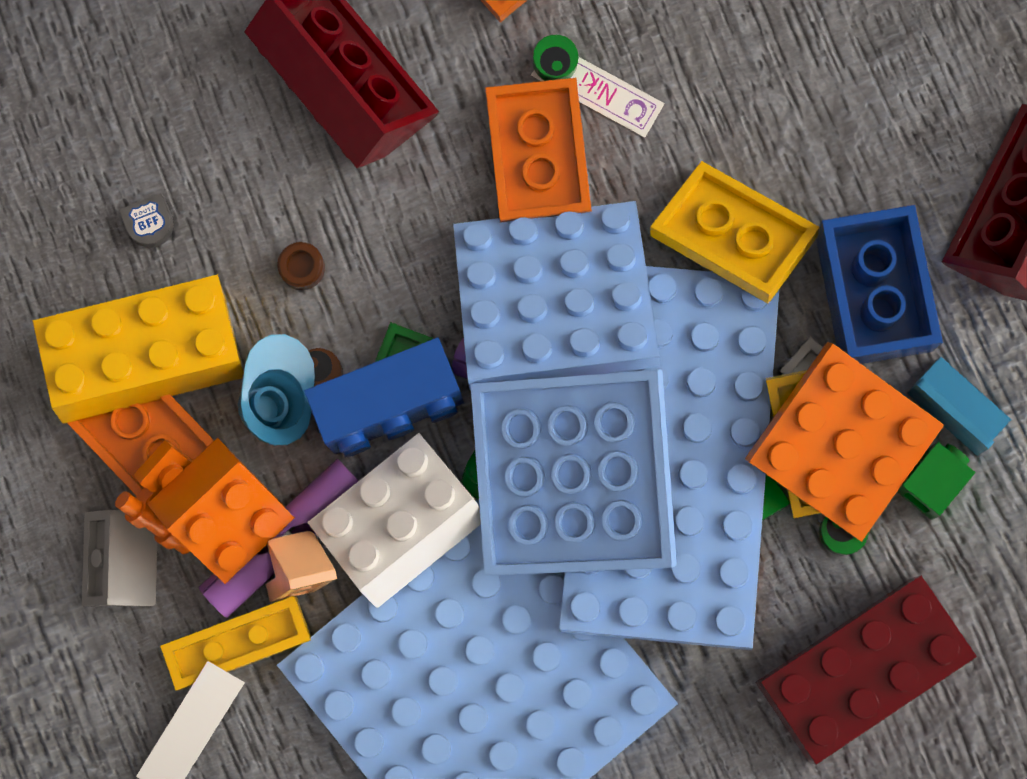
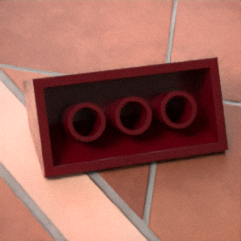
[244,0,439,169]
[941,104,1027,301]

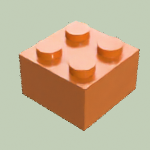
[147,438,295,584]

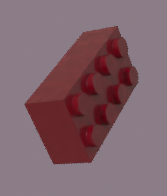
[755,575,977,765]

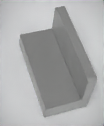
[82,510,157,607]

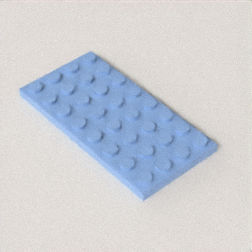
[559,266,779,650]

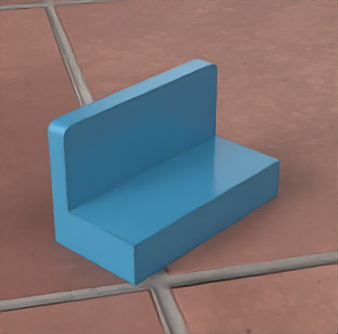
[907,357,1012,455]

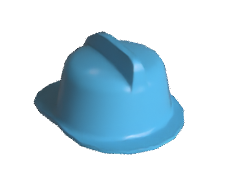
[238,334,315,446]

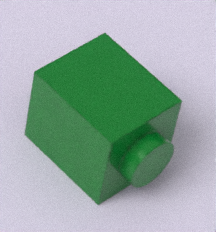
[897,442,976,520]

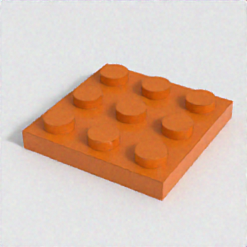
[745,342,944,542]

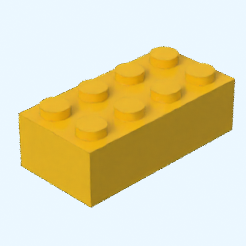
[32,274,244,424]

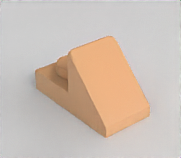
[266,531,337,602]

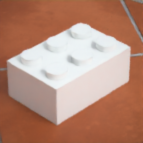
[307,433,481,608]

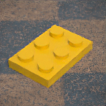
[650,161,820,304]

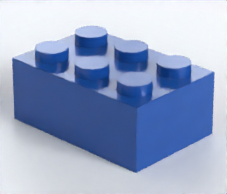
[816,205,943,364]
[304,337,464,457]

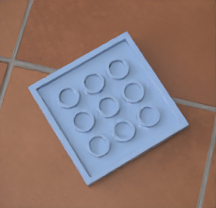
[453,201,660,390]
[470,370,677,576]

